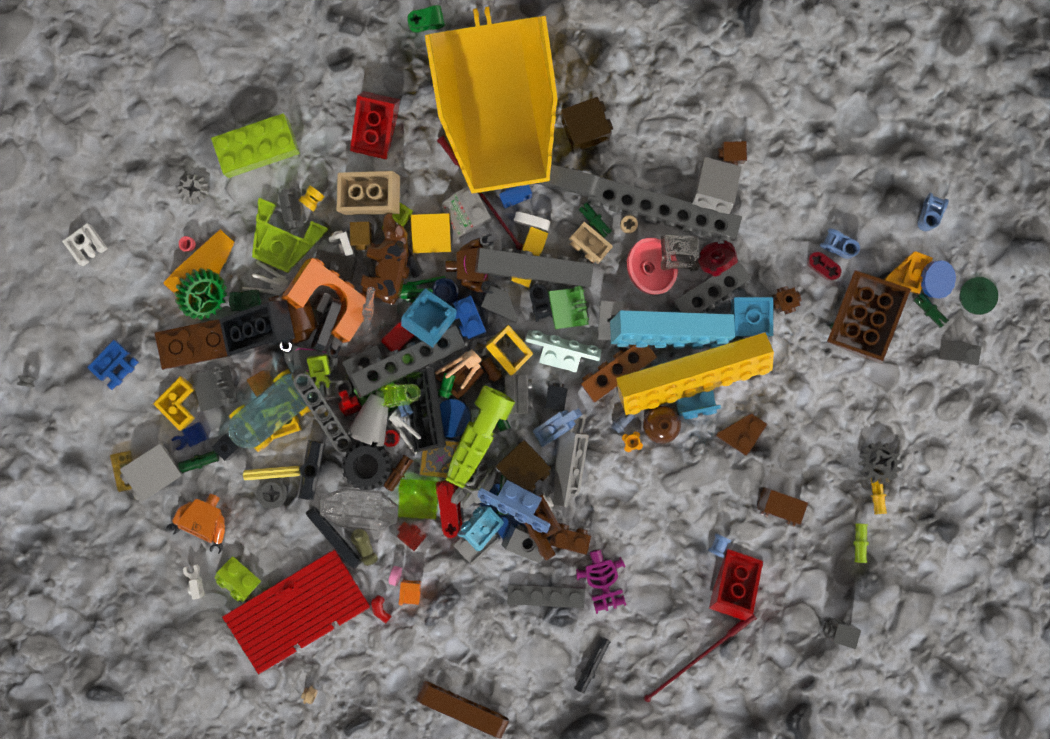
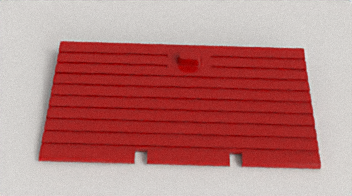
[222,549,371,674]

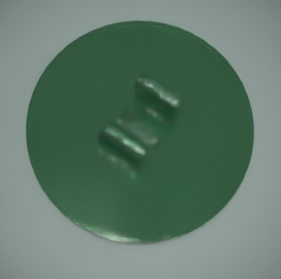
[959,277,998,315]

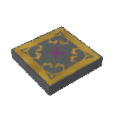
[419,440,459,479]

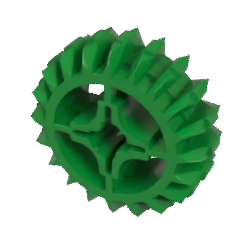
[174,268,228,320]

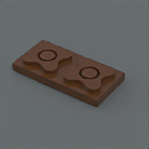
[154,319,230,370]

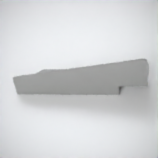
[553,411,589,507]

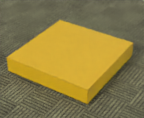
[411,213,451,253]

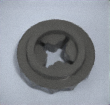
[256,478,288,509]

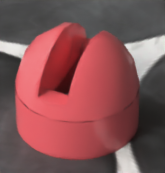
[179,236,196,252]

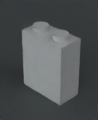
[692,157,742,214]
[120,443,184,502]

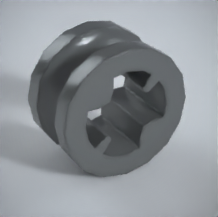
[17,375,36,387]

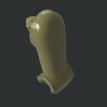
[351,529,378,566]

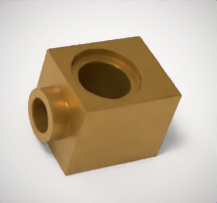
[350,221,372,251]

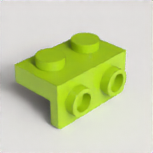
[214,556,261,602]

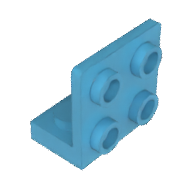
[676,390,721,419]

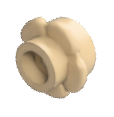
[301,685,318,704]

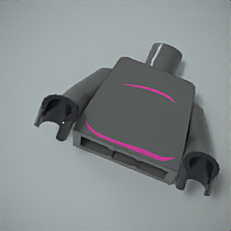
[280,340,341,382]

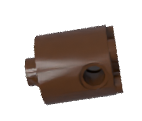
[268,291,318,343]

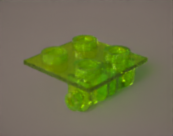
[398,479,438,519]

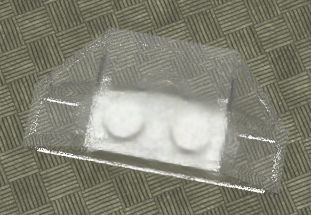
[320,487,398,531]

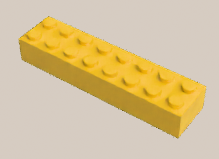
[616,332,774,415]

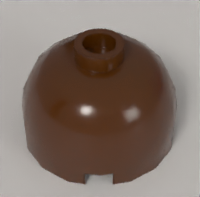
[643,406,681,444]

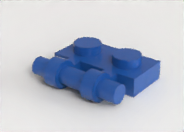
[87,340,139,390]

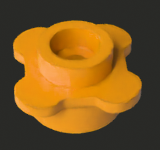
[622,431,643,452]

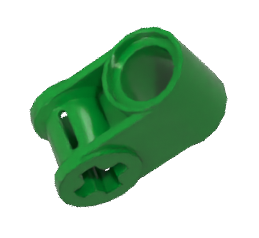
[407,5,445,33]

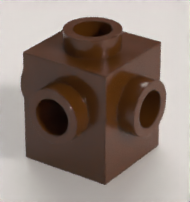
[772,286,801,315]

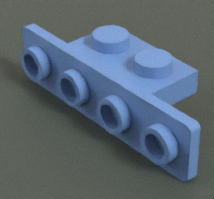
[478,480,550,533]

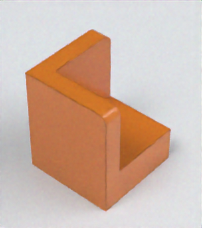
[399,580,422,606]

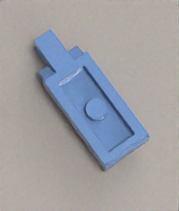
[533,408,582,447]

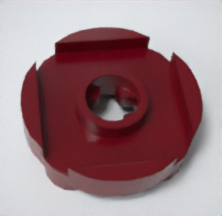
[698,241,738,277]

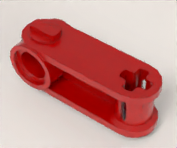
[436,480,463,538]

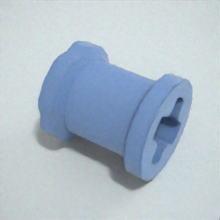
[708,533,731,558]

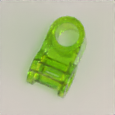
[381,384,420,407]

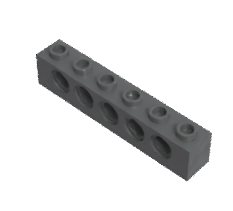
[349,326,466,398]

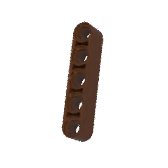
[416,681,510,739]

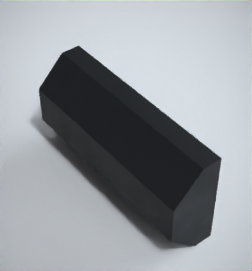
[403,368,446,452]

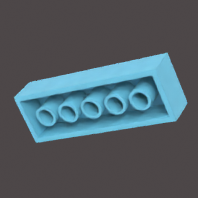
[610,310,735,349]

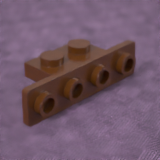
[525,495,562,561]

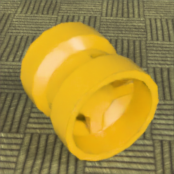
[298,185,325,212]

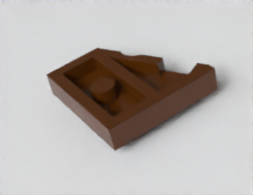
[715,413,767,456]

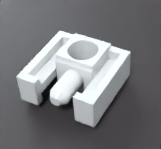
[62,223,108,266]

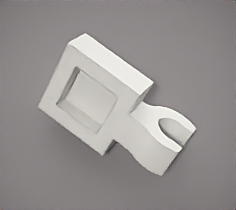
[183,564,205,600]

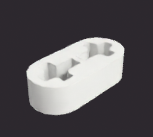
[513,212,551,231]

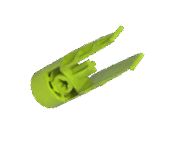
[446,386,516,488]

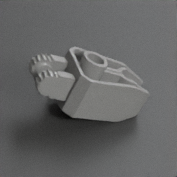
[451,462,496,509]

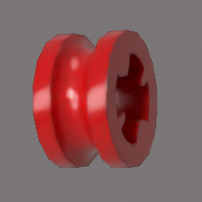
[384,430,400,447]

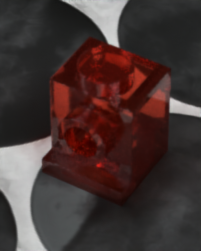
[396,521,428,551]

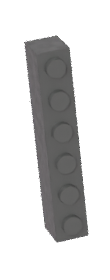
[475,245,594,288]

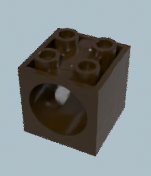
[560,96,613,154]
[496,439,551,492]

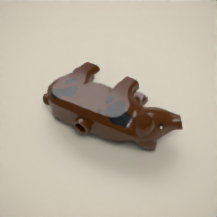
[361,213,409,305]

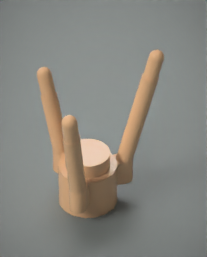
[435,349,482,389]

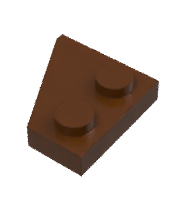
[435,363,485,400]

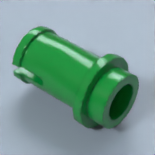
[437,373,456,398]

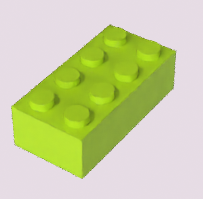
[211,113,300,178]

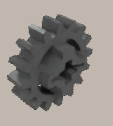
[858,441,902,484]

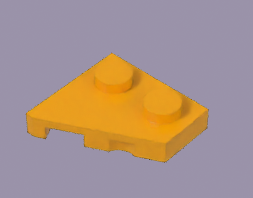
[884,251,933,294]

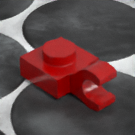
[338,390,362,417]

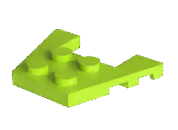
[252,197,328,273]

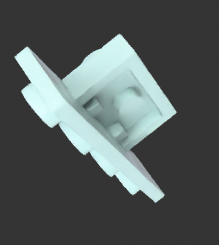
[525,330,602,372]

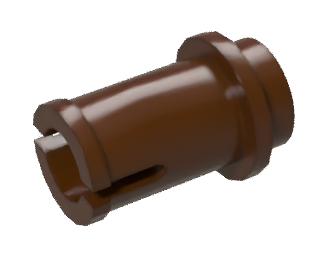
[480,357,503,383]

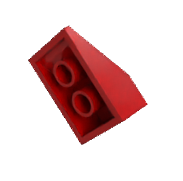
[350,91,400,160]
[709,549,763,621]

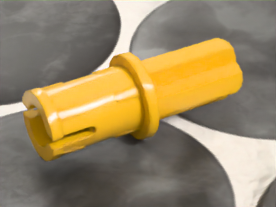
[870,478,887,515]

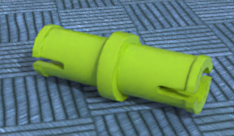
[853,523,869,563]

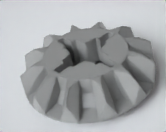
[177,174,209,205]

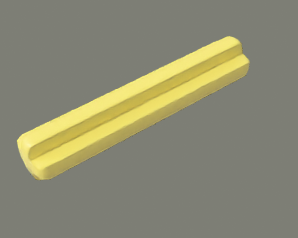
[243,466,301,480]

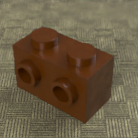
[549,523,591,555]

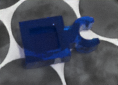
[171,422,209,450]

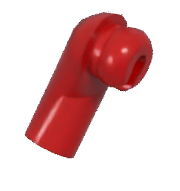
[371,595,392,624]

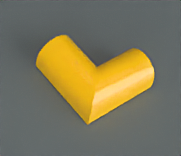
[153,376,195,431]

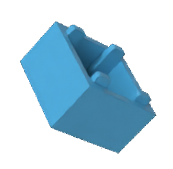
[401,289,457,348]
[731,297,773,337]

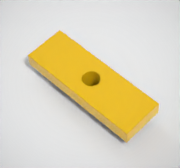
[510,227,549,287]

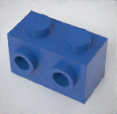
[453,296,487,340]

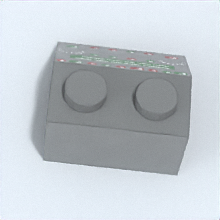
[440,186,491,239]

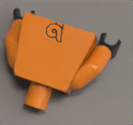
[166,493,225,554]

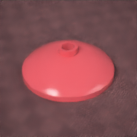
[627,238,678,295]

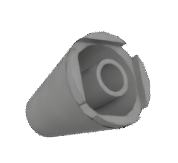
[347,390,390,446]

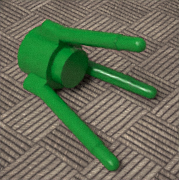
[400,276,446,303]

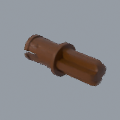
[384,454,414,491]

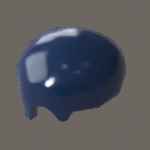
[431,278,459,306]

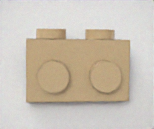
[569,222,613,264]

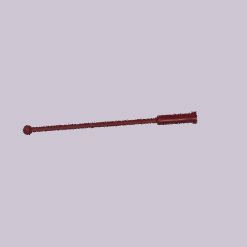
[437,136,523,250]
[644,614,757,702]

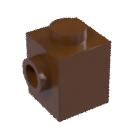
[718,141,747,166]

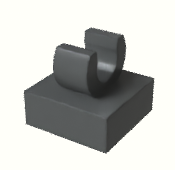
[311,290,331,313]

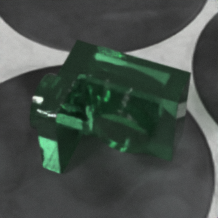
[229,289,261,312]

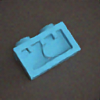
[457,506,504,551]

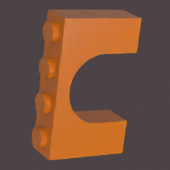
[281,258,374,343]

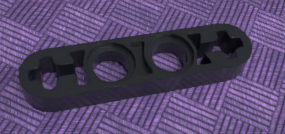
[306,506,362,569]

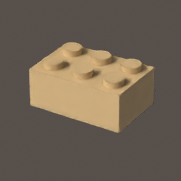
[336,171,400,215]

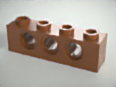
[581,345,657,403]

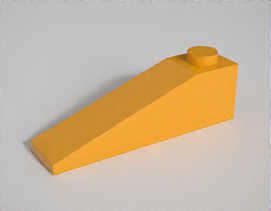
[163,229,235,305]

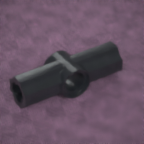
[297,440,325,500]

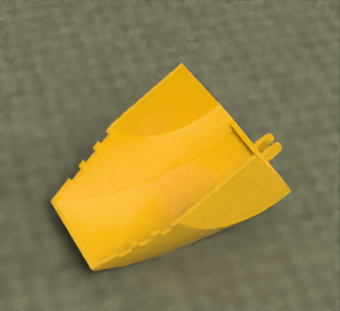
[425,6,558,193]

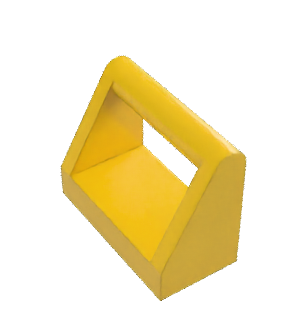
[485,325,533,376]

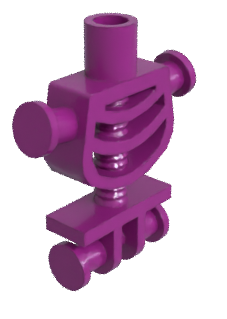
[576,549,626,614]

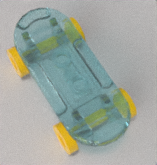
[228,369,312,452]

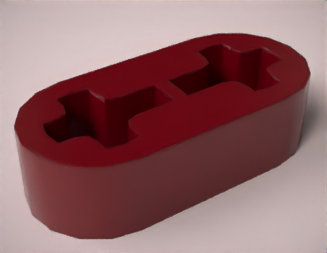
[807,252,842,281]

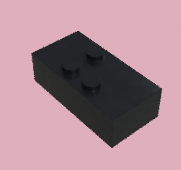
[219,300,295,357]

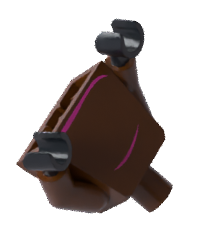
[445,234,494,294]

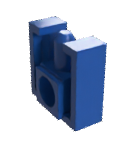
[499,184,532,209]

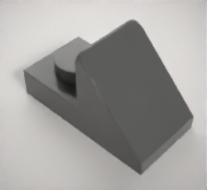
[938,340,982,365]

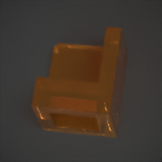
[247,370,277,397]

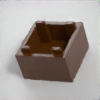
[756,487,808,527]

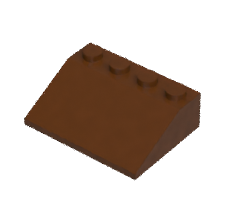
[827,270,911,364]

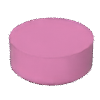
[389,566,402,586]

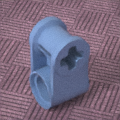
[917,192,949,232]
[820,228,860,259]

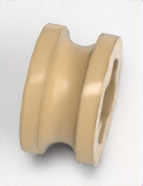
[620,215,638,234]

